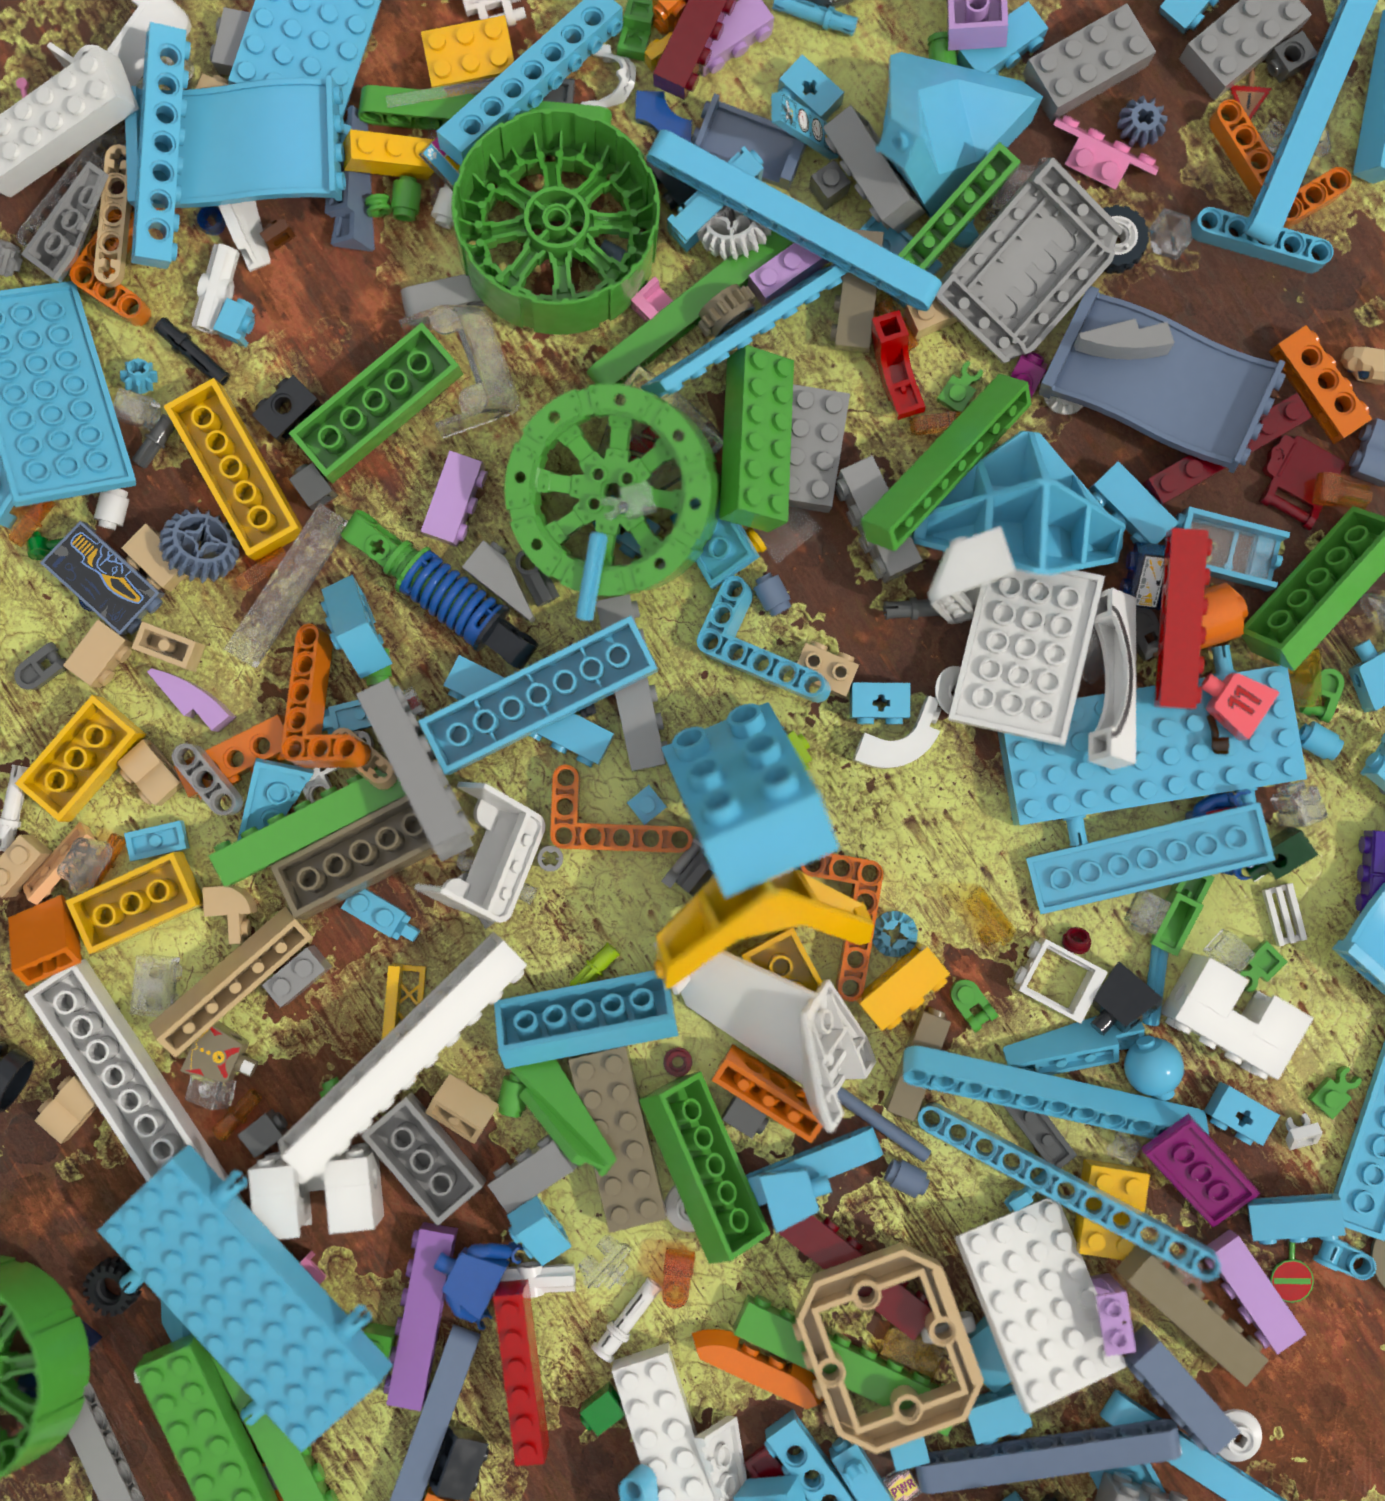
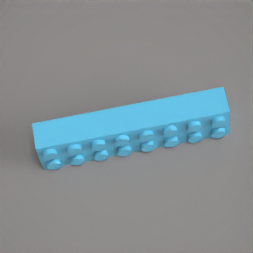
[418,616,658,775]

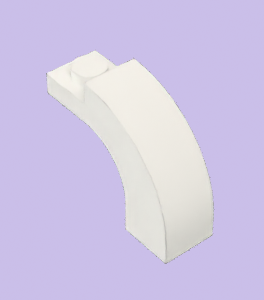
[852,696,941,769]

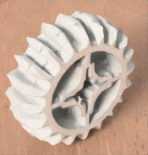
[697,205,772,261]

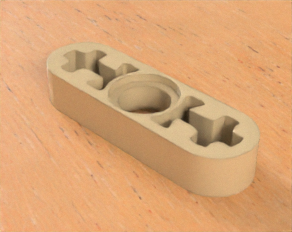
[331,728,397,790]

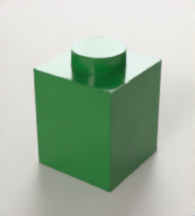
[580,1382,625,1436]

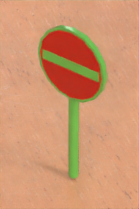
[1270,1241,1314,1303]

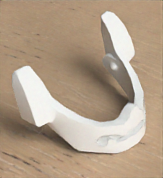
[581,44,636,108]

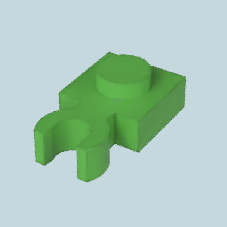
[936,361,983,415]
[1236,940,1288,993]
[1308,1066,1362,1119]

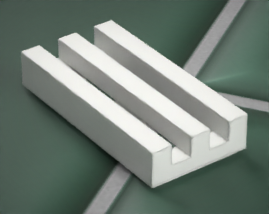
[1262,883,1307,946]

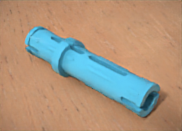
[772,0,858,36]

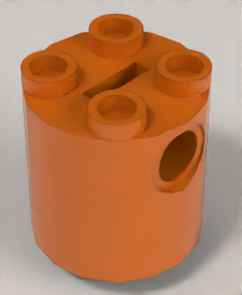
[1160,582,1248,649]

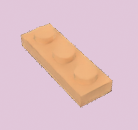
[22,822,95,905]

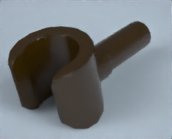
[1207,714,1229,754]

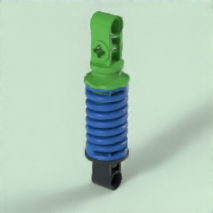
[341,509,539,669]

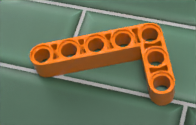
[1209,99,1352,229]
[69,205,159,326]
[281,623,371,768]
[550,765,693,853]
[799,853,883,1002]

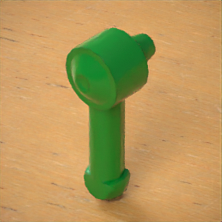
[26,531,63,560]

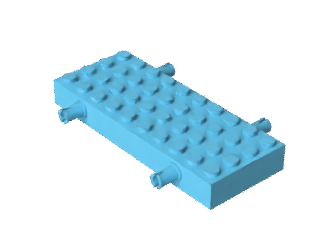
[998,645,1307,846]
[98,1144,393,1452]

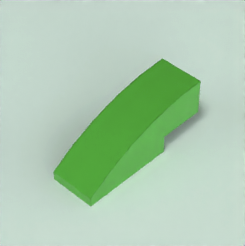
[1150,875,1215,956]

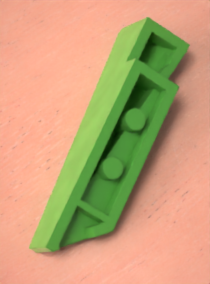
[509,1059,616,1176]

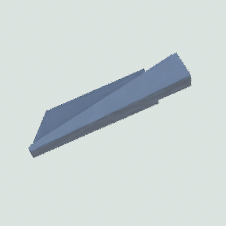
[325,105,375,251]

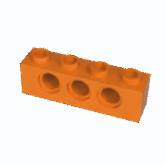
[1269,325,1372,444]
[173,714,285,800]
[712,1044,823,1144]

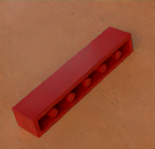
[1154,528,1212,710]
[493,1279,550,1466]

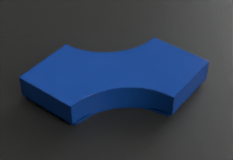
[635,91,692,143]

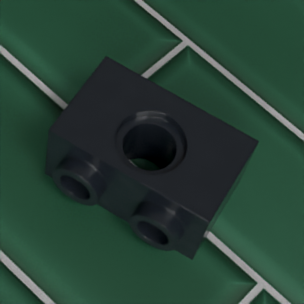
[252,375,322,445]

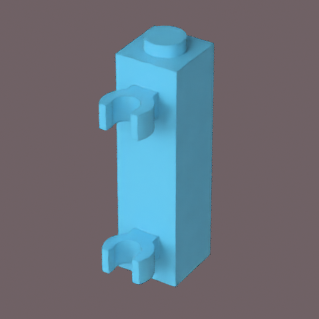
[829,1437,895,1501]

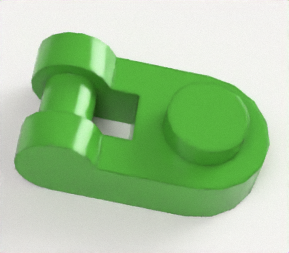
[1300,668,1345,723]
[950,979,999,1033]

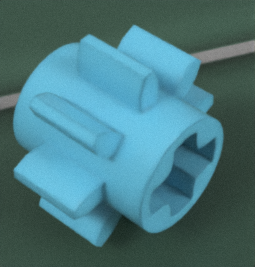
[120,358,158,395]

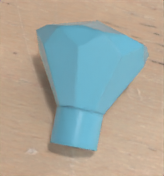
[953,219,979,248]

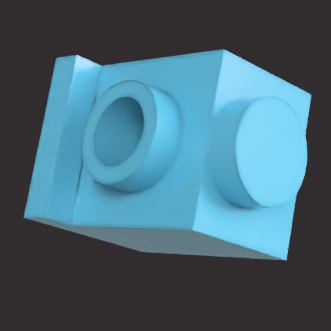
[213,298,255,348]

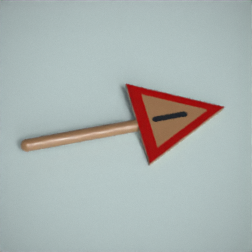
[1230,67,1272,120]

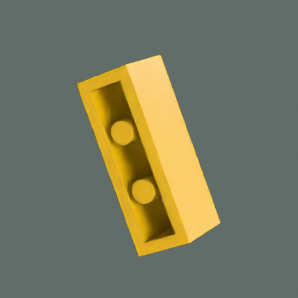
[343,129,436,180]

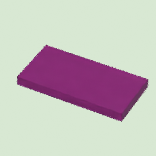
[1141,1113,1260,1227]

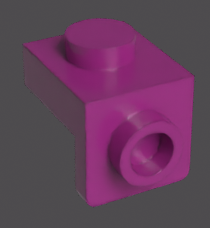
[1010,352,1048,398]

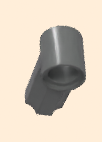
[515,550,560,607]
[676,847,714,896]

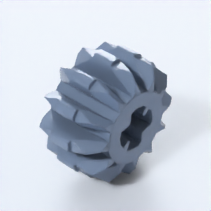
[1117,95,1168,148]

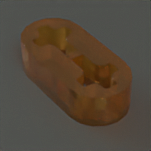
[909,411,962,436]

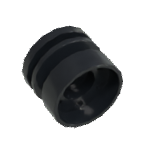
[0,1041,35,1113]

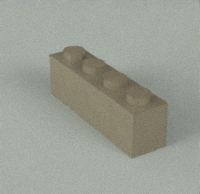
[830,229,884,353]

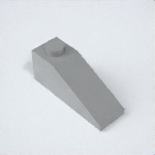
[462,540,536,623]

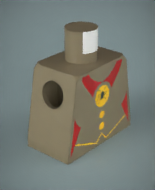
[181,1021,258,1083]

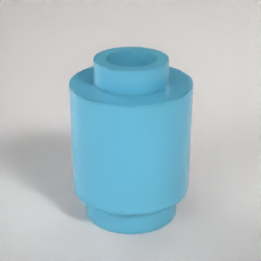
[1299,721,1344,761]

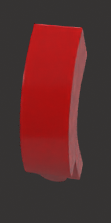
[871,310,926,420]

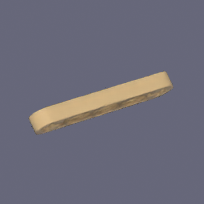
[94,144,131,287]

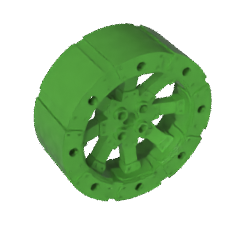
[452,109,660,335]
[505,384,721,596]
[0,1255,90,1479]

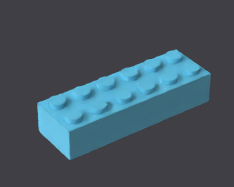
[494,970,679,1069]

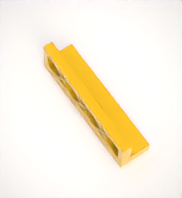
[382,963,427,1083]

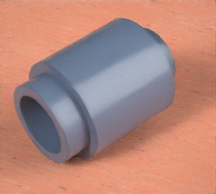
[753,572,792,617]
[884,1159,930,1198]

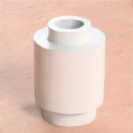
[431,182,454,229]
[93,489,129,530]

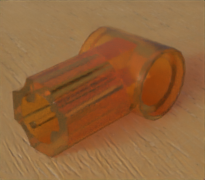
[1312,472,1373,510]

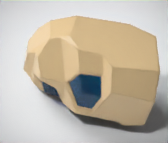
[1340,347,1385,385]

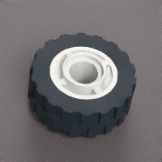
[1103,205,1149,274]

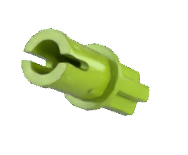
[569,942,620,986]

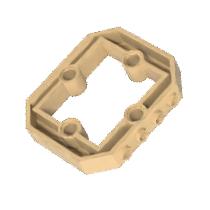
[792,1242,984,1454]

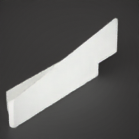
[219,201,271,272]

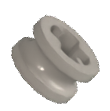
[537,846,563,871]

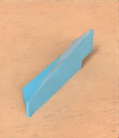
[1003,1015,1145,1075]

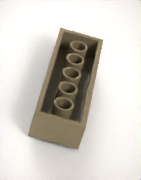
[270,795,436,920]
[568,1046,667,1233]

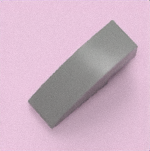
[1074,318,1174,360]

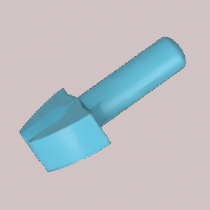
[1004,1170,1048,1212]

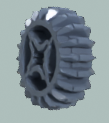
[159,508,240,584]

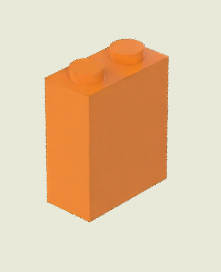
[8,894,82,986]

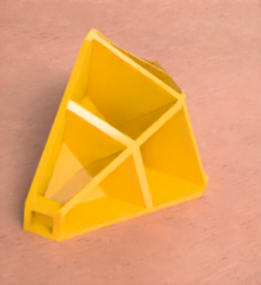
[654,869,874,989]

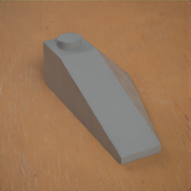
[21,161,109,283]

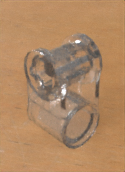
[57,837,112,895]

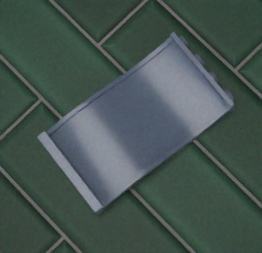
[1039,286,1286,474]

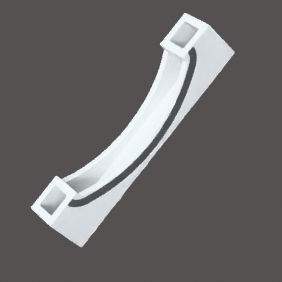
[1088,588,1136,770]

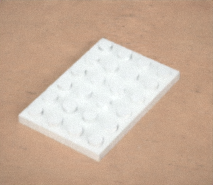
[948,569,1105,747]
[954,1197,1127,1414]

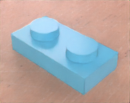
[124,820,190,862]

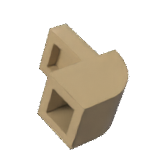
[202,885,258,944]

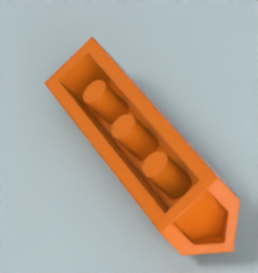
[692,1329,824,1409]

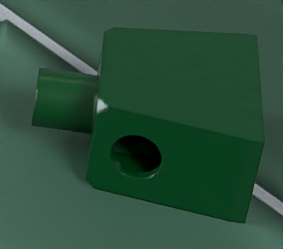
[1244,825,1318,882]

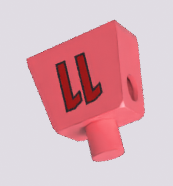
[1200,673,1280,741]

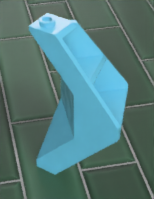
[875,52,1043,218]
[910,431,1126,575]

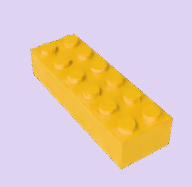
[163,378,306,561]

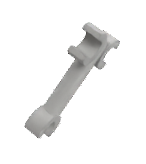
[661,835,703,888]

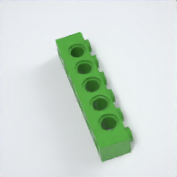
[896,141,1021,301]

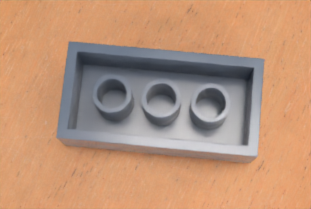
[1124,1324,1241,1456]

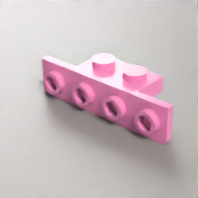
[1053,115,1159,190]

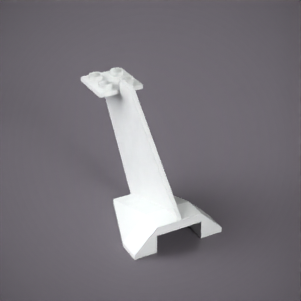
[654,941,876,1132]

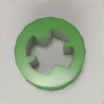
[365,194,393,218]

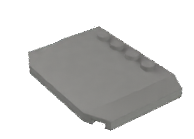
[935,157,1122,363]

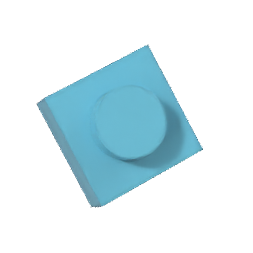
[627,785,667,825]

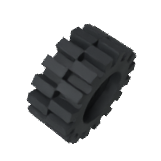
[83,1257,143,1317]

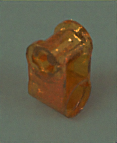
[662,1248,695,1309]

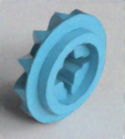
[872,911,918,957]

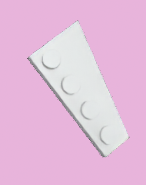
[694,1416,747,1501]

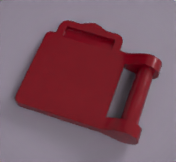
[1259,435,1345,531]

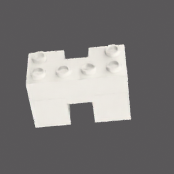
[1161,953,1314,1080]
[248,1143,384,1239]

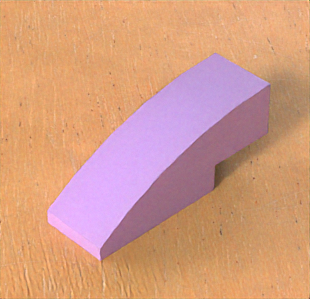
[147,668,237,732]

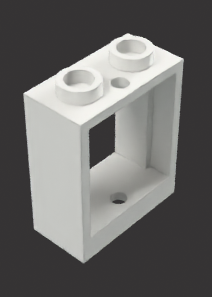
[1013,937,1108,1024]

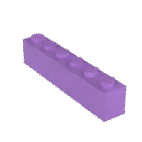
[383,1222,458,1411]

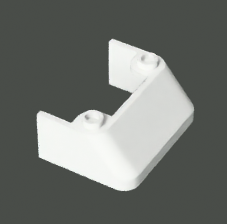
[47,0,191,89]
[928,526,1016,624]
[414,782,545,923]

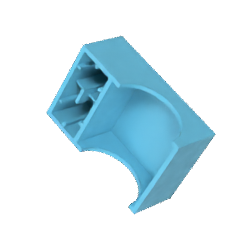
[661,702,840,898]

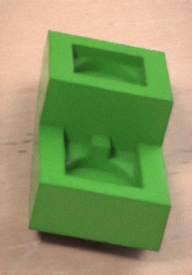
[617,0,653,61]

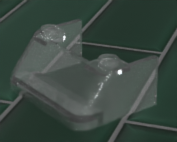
[399,305,520,438]

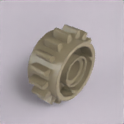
[698,284,756,338]

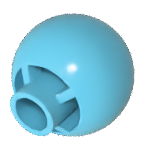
[1124,1036,1184,1101]

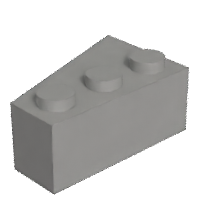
[488,1134,578,1214]

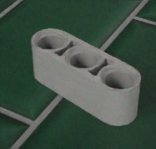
[400,274,485,322]
[172,743,243,816]

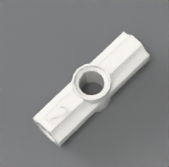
[191,243,240,335]
[493,1261,576,1298]

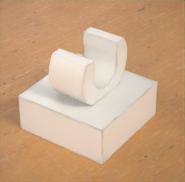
[1285,1113,1323,1150]

